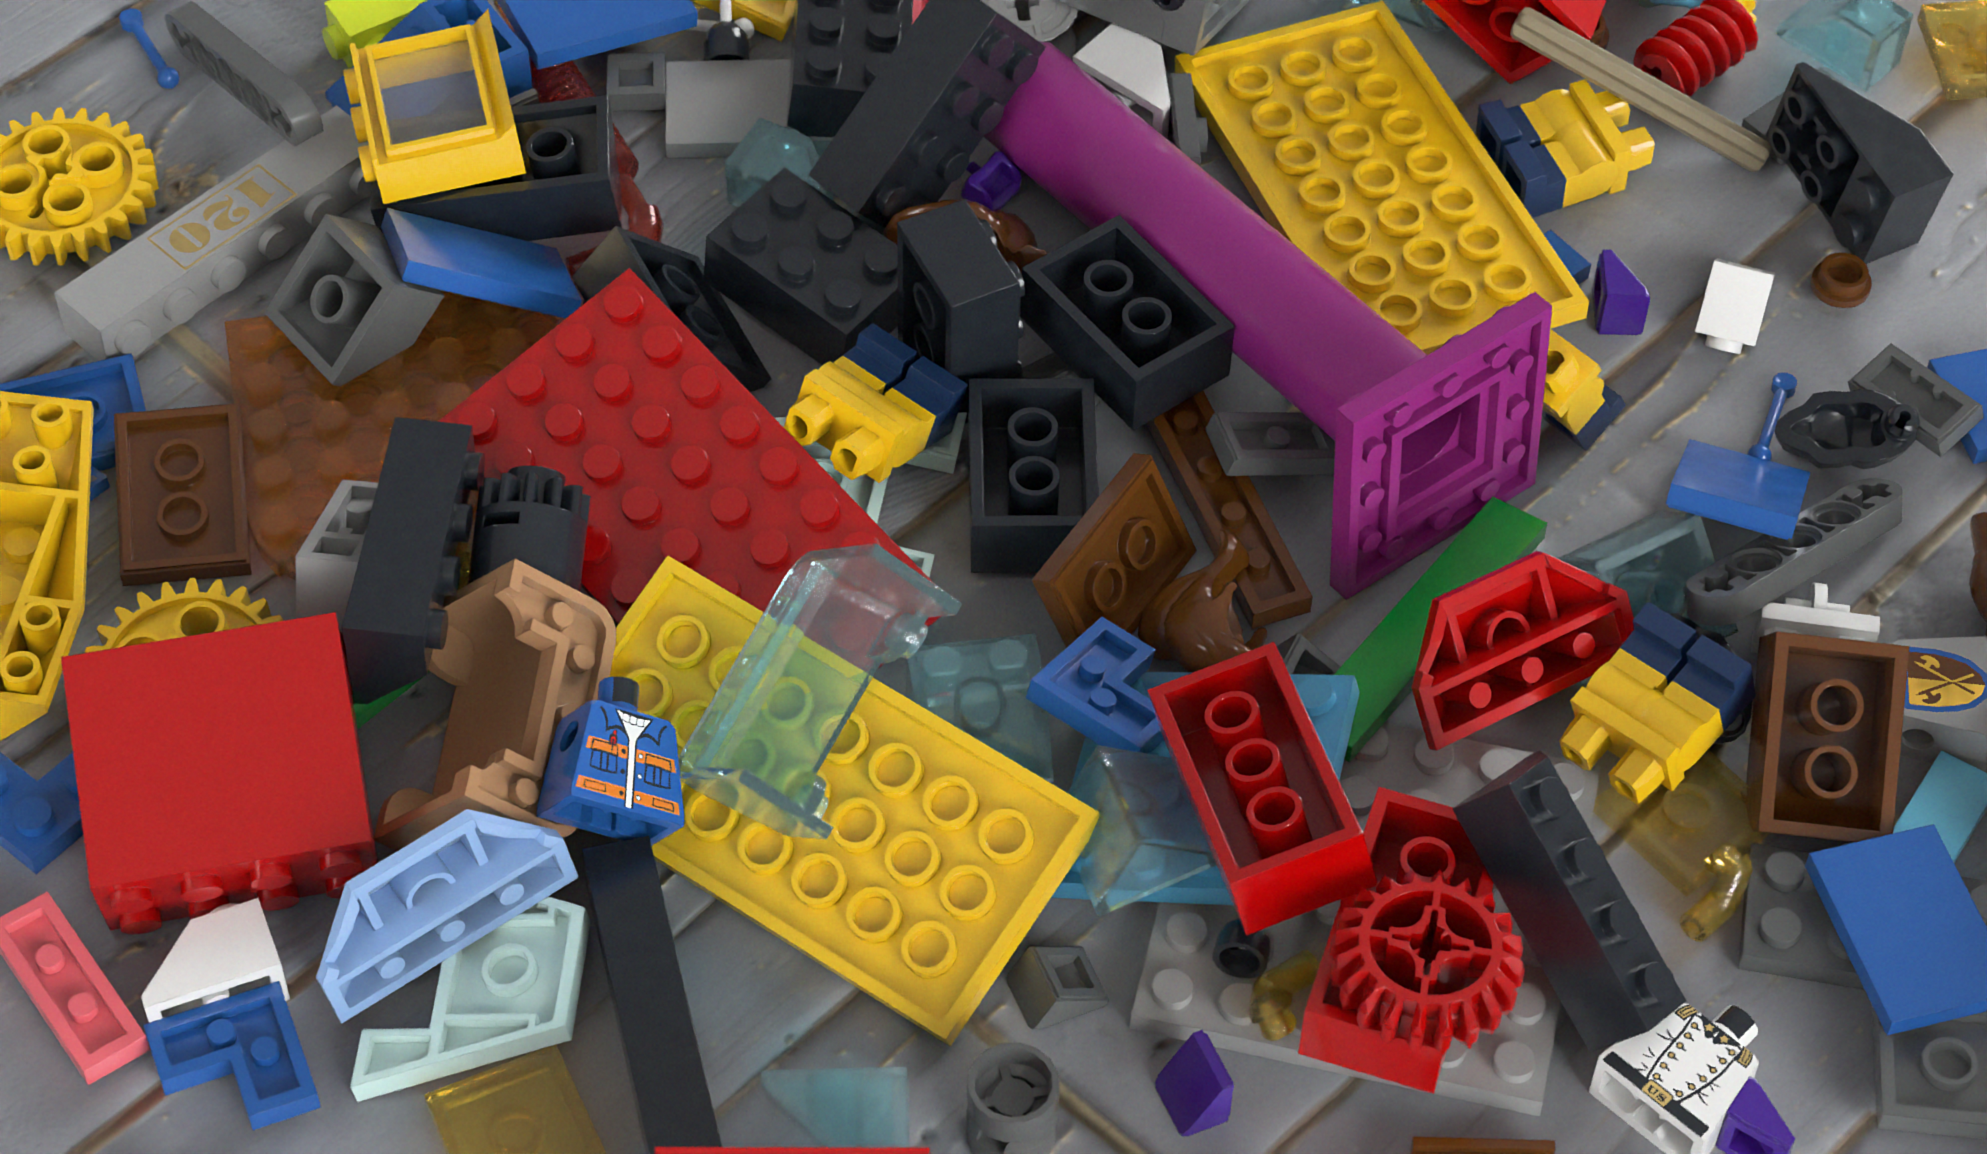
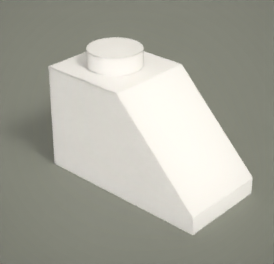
[1073,23,1170,140]
[1695,259,1775,354]
[141,898,290,1023]

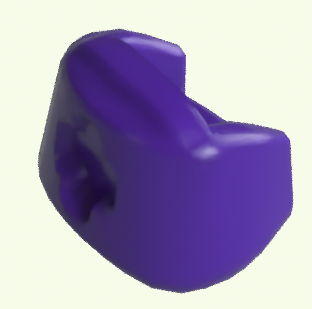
[960,151,1022,210]

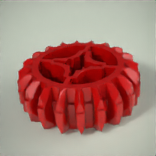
[1329,868,1525,1056]

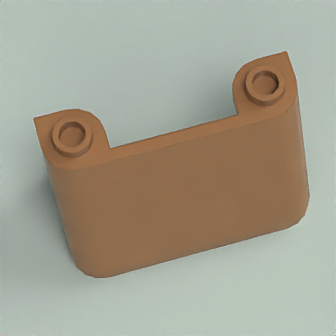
[374,559,616,851]

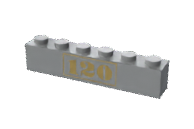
[54,105,371,361]

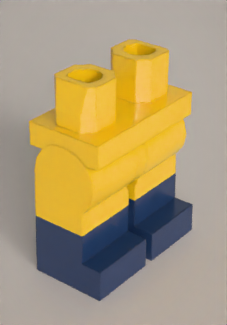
[1475,79,1654,218]
[1510,302,1626,451]
[784,323,968,483]
[1559,601,1756,804]

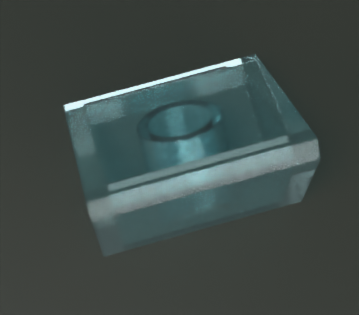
[1067,745,1216,917]

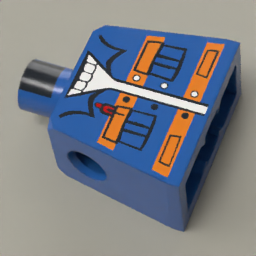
[536,677,684,846]

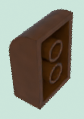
[1746,631,1910,842]

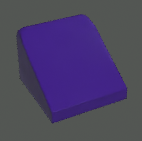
[1592,249,1650,335]
[1155,1030,1234,1136]
[1715,1076,1795,1154]

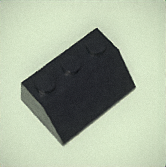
[572,226,771,392]

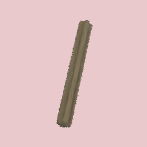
[1510,7,1771,172]

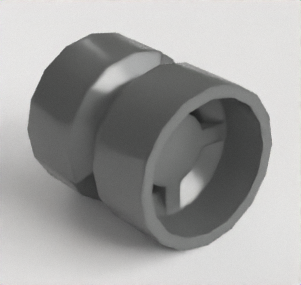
[966,1043,1059,1154]

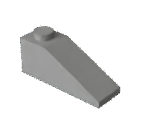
[296,479,378,637]

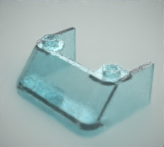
[678,544,962,839]

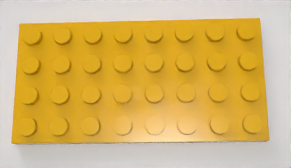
[1175,0,1589,355]
[609,556,1103,1047]

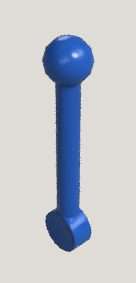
[119,8,180,89]
[1747,372,1797,461]

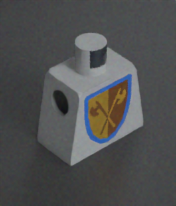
[1891,636,1987,773]

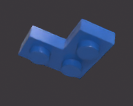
[1026,617,1164,767]
[0,752,83,874]
[143,981,321,1130]

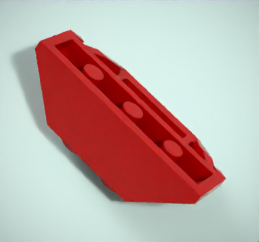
[1412,551,1634,751]

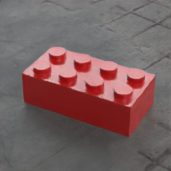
[1147,642,1377,935]
[1298,786,1496,1094]

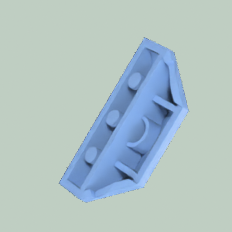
[316,809,579,1024]

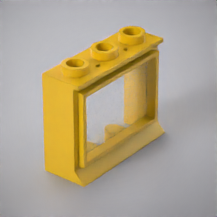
[343,9,526,204]

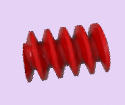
[1633,0,1758,97]

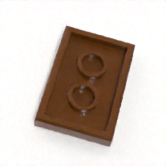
[114,403,252,586]
[1032,453,1197,648]

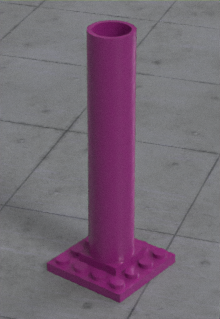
[984,41,1552,600]

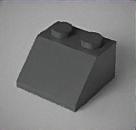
[264,214,445,386]

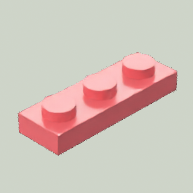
[0,891,151,1085]

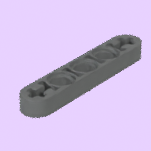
[165,1,323,146]
[1686,478,1902,626]

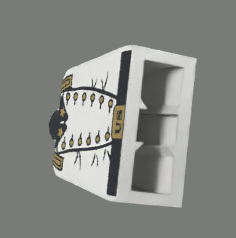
[1589,1003,1759,1154]

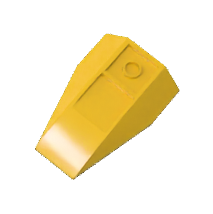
[0,391,94,741]

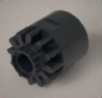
[467,465,591,592]

